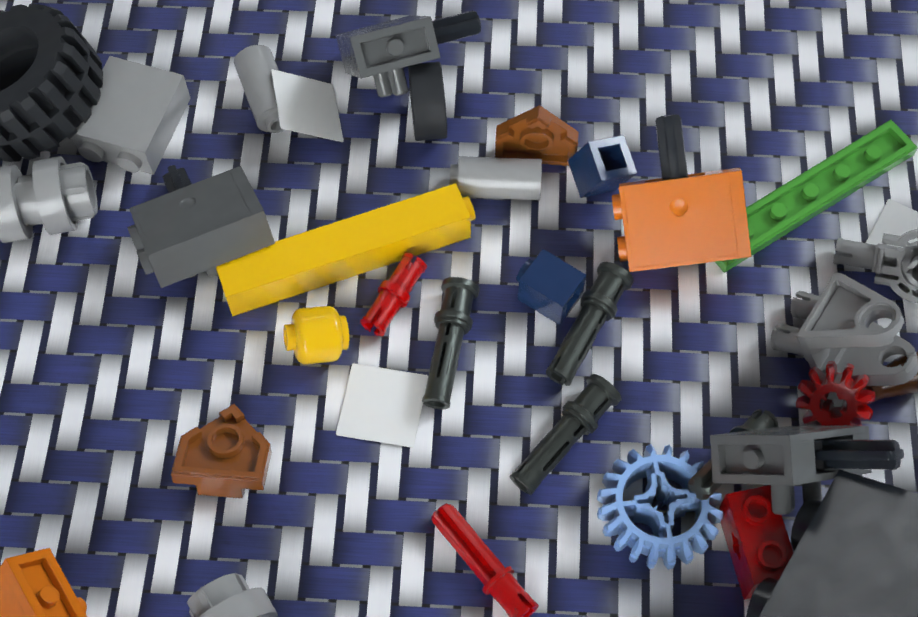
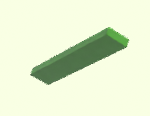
[715,120,918,273]

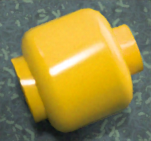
[283,306,349,364]

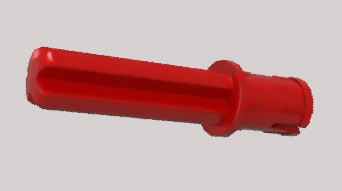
[431,503,539,617]

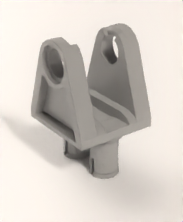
[771,272,918,386]

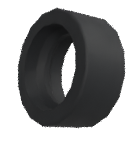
[408,62,447,141]

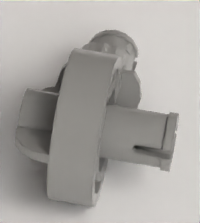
[833,229,918,303]

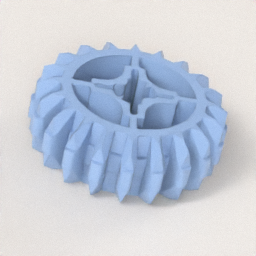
[597,444,723,570]

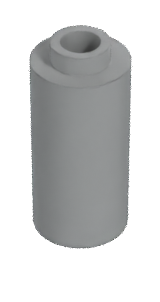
[234,45,285,133]
[450,156,542,200]

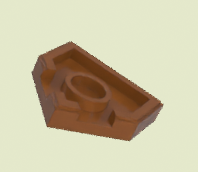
[495,105,579,166]
[171,404,272,498]

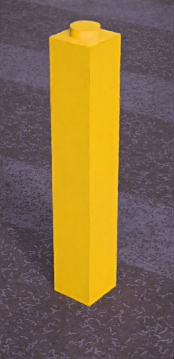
[216,183,476,316]

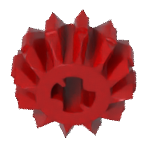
[796,361,876,426]

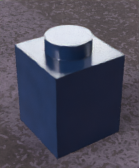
[567,135,637,198]
[516,249,586,325]

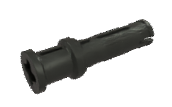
[545,262,634,386]
[422,277,479,410]
[509,374,622,495]

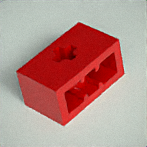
[719,485,794,600]

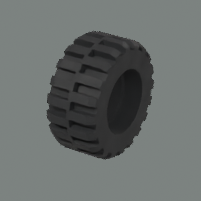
[0,4,103,162]

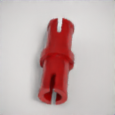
[360,253,427,336]

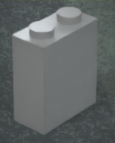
[72,56,191,175]

